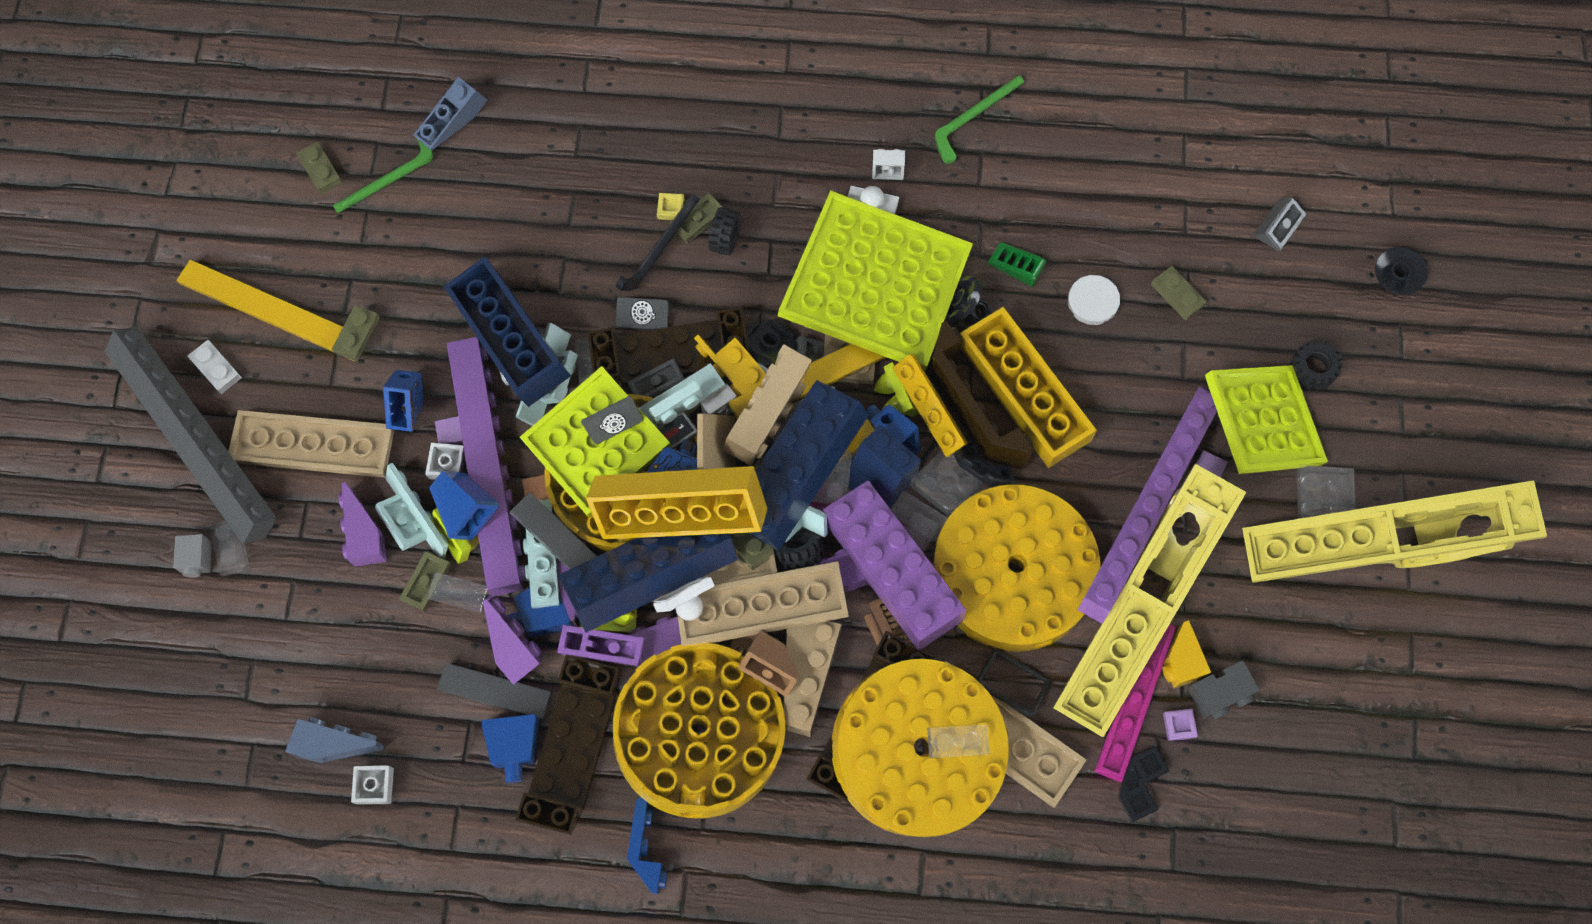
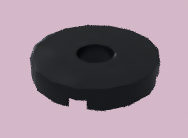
[746,320,796,366]

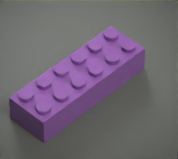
[823,481,966,651]

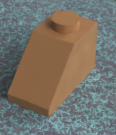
[738,630,800,697]

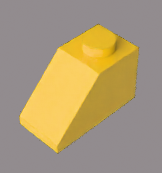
[1162,620,1211,688]

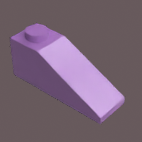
[557,625,645,666]

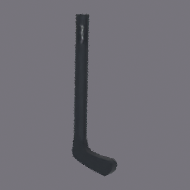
[616,194,700,291]

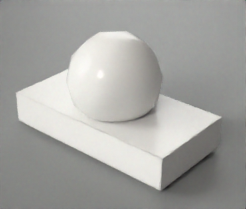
[848,186,899,214]
[653,577,714,621]

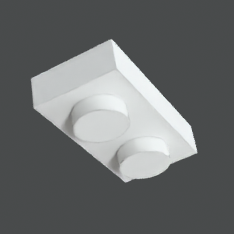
[188,340,242,394]

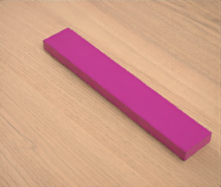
[1094,624,1176,783]

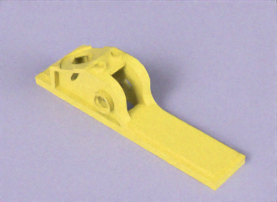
[1053,464,1246,737]
[1242,480,1547,583]

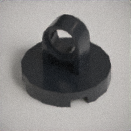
[945,275,992,325]

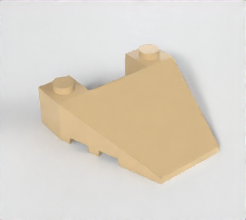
[697,414,736,470]

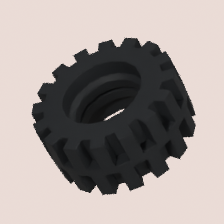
[708,207,741,256]
[1290,340,1343,391]
[773,528,825,571]

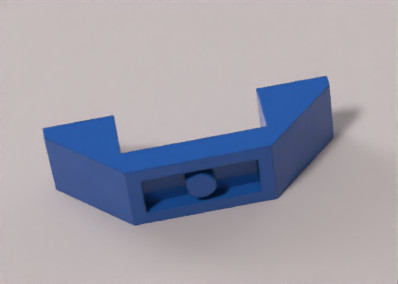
[627,797,667,895]

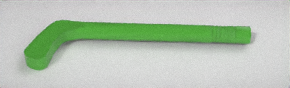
[935,75,1024,164]
[333,139,433,213]

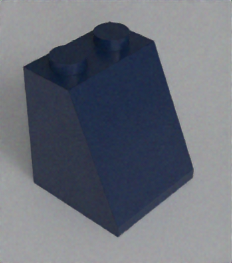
[842,425,920,508]

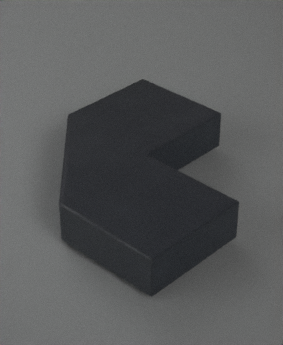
[953,443,1017,488]
[1118,746,1169,823]

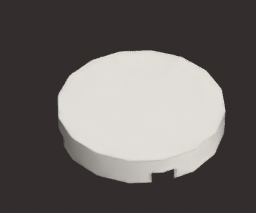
[1068,275,1120,325]

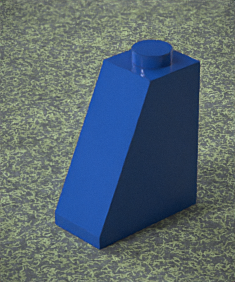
[429,471,499,540]

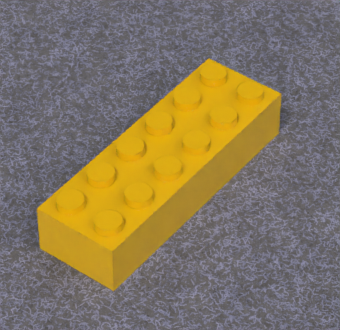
[959,307,1097,469]
[586,466,768,539]

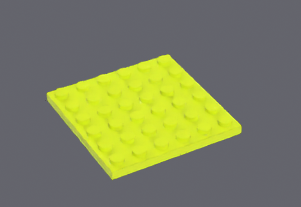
[777,190,973,371]

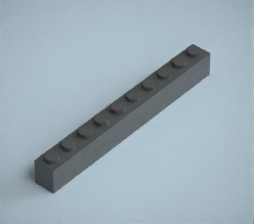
[104,326,276,545]

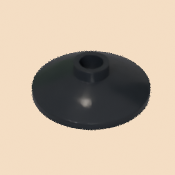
[1375,247,1428,295]

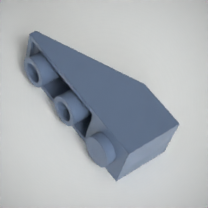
[414,77,488,150]
[285,717,384,763]

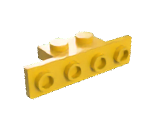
[694,335,766,397]
[892,354,967,458]

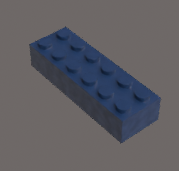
[443,256,571,407]
[747,380,868,551]
[558,533,738,633]

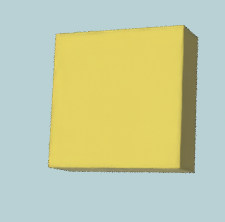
[657,193,685,220]

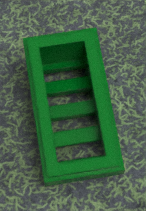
[988,242,1047,287]

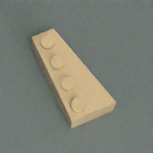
[723,344,812,466]
[784,621,841,737]

